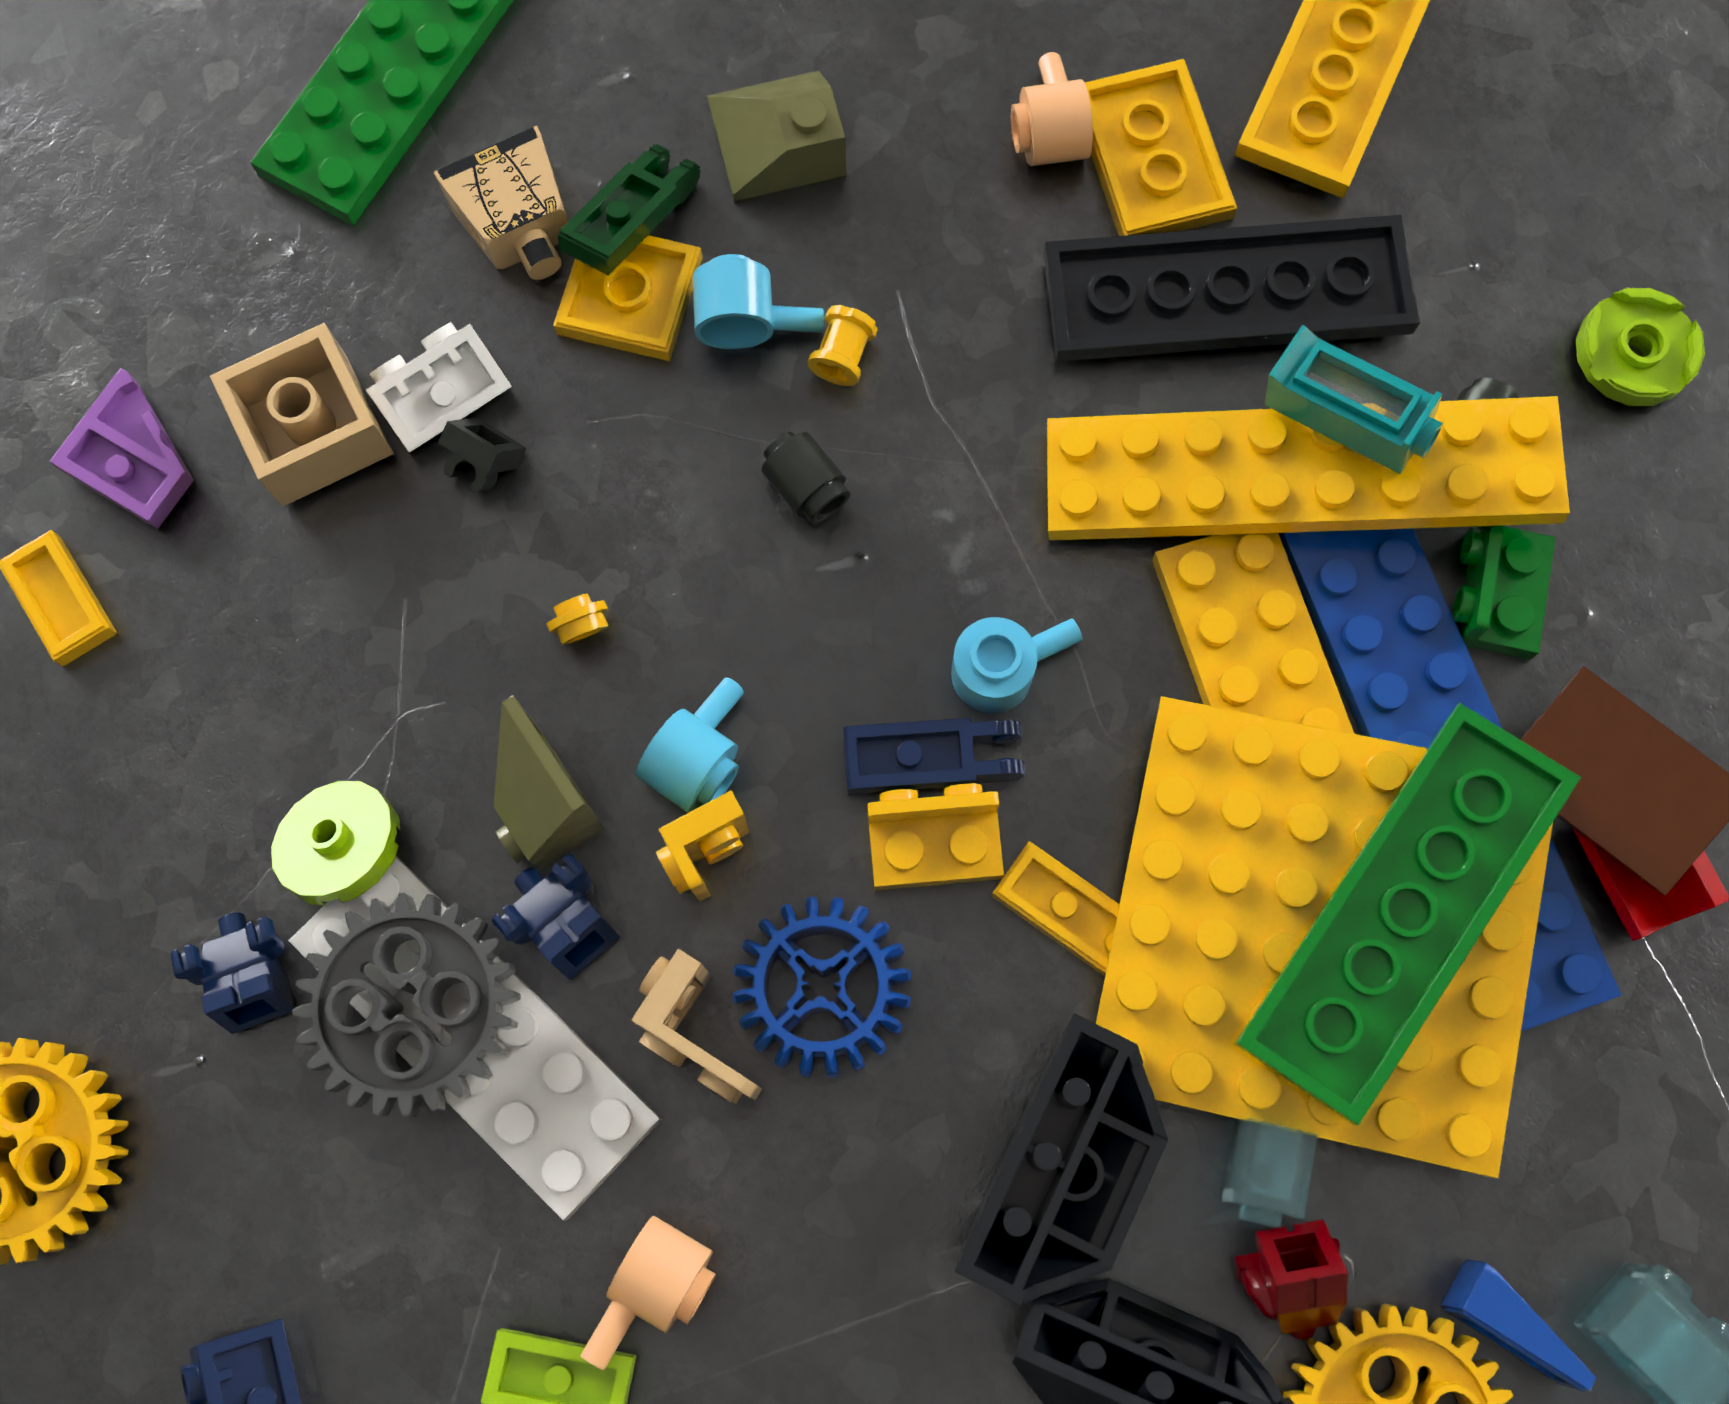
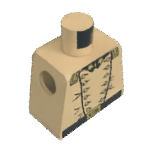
[434,125,568,280]

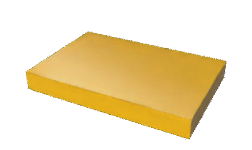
[1085,59,1237,236]

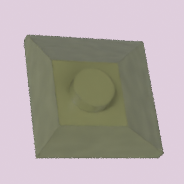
[707,71,846,201]
[494,695,605,872]

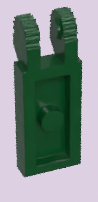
[558,144,701,276]

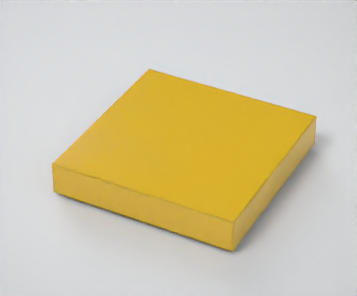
[553,235,703,362]

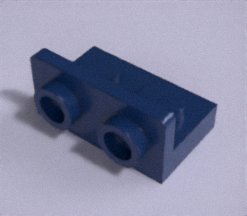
[180,1318,301,1404]

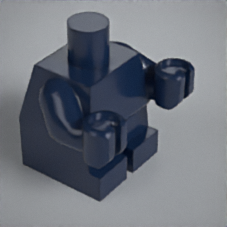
[492,854,620,980]
[170,913,295,1034]

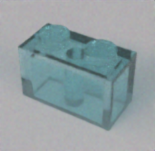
[1573,1262,1729,1404]

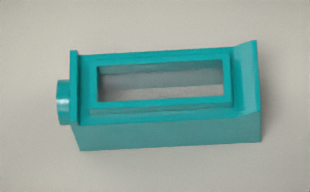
[1265,325,1443,474]

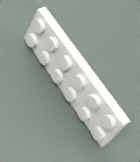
[288,856,662,1221]

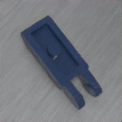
[843,718,1026,794]

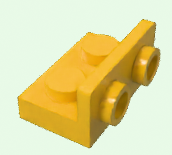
[867,783,1004,891]
[656,790,750,902]

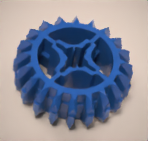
[732,897,911,1078]

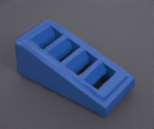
[1441,1260,1596,1392]

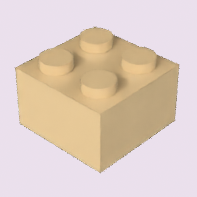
[210,322,394,507]

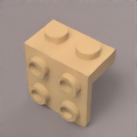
[632,949,763,1104]

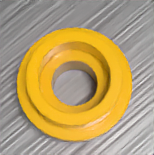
[546,593,608,645]

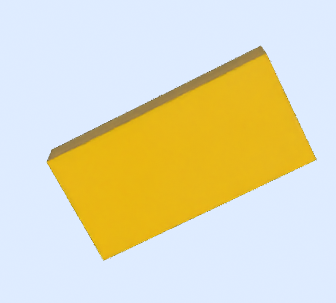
[0,530,118,667]

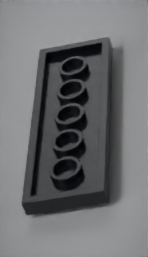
[1043,215,1420,362]

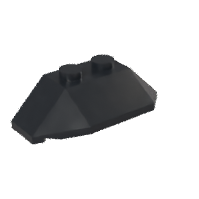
[954,1013,1168,1305]
[1012,1278,1294,1404]

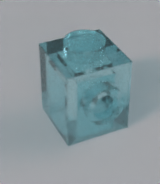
[1221,1118,1318,1228]

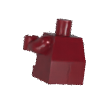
[1235,1219,1348,1340]

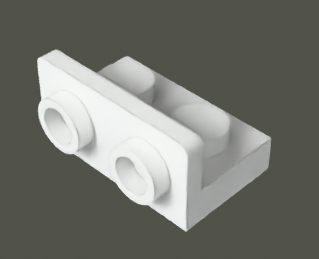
[366,322,512,453]

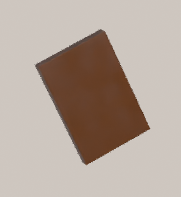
[1520,666,1729,896]

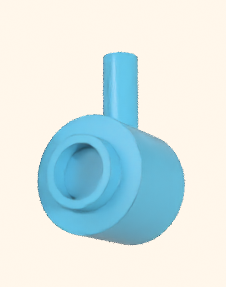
[692,254,824,349]
[951,617,1083,714]
[636,678,744,813]

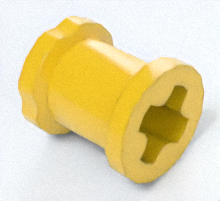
[807,305,878,386]

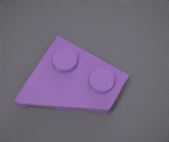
[49,368,194,529]

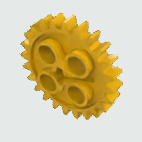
[0,1038,129,1265]
[1283,1304,1513,1404]

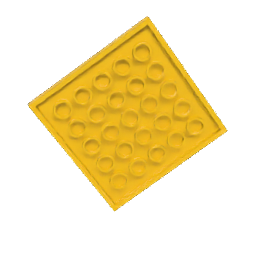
[1096,696,1553,1179]

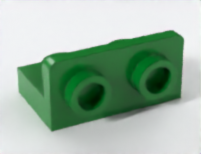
[1451,525,1556,660]

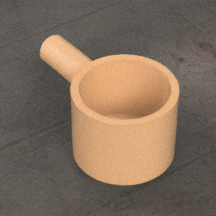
[1011,52,1093,167]
[580,1216,716,1371]

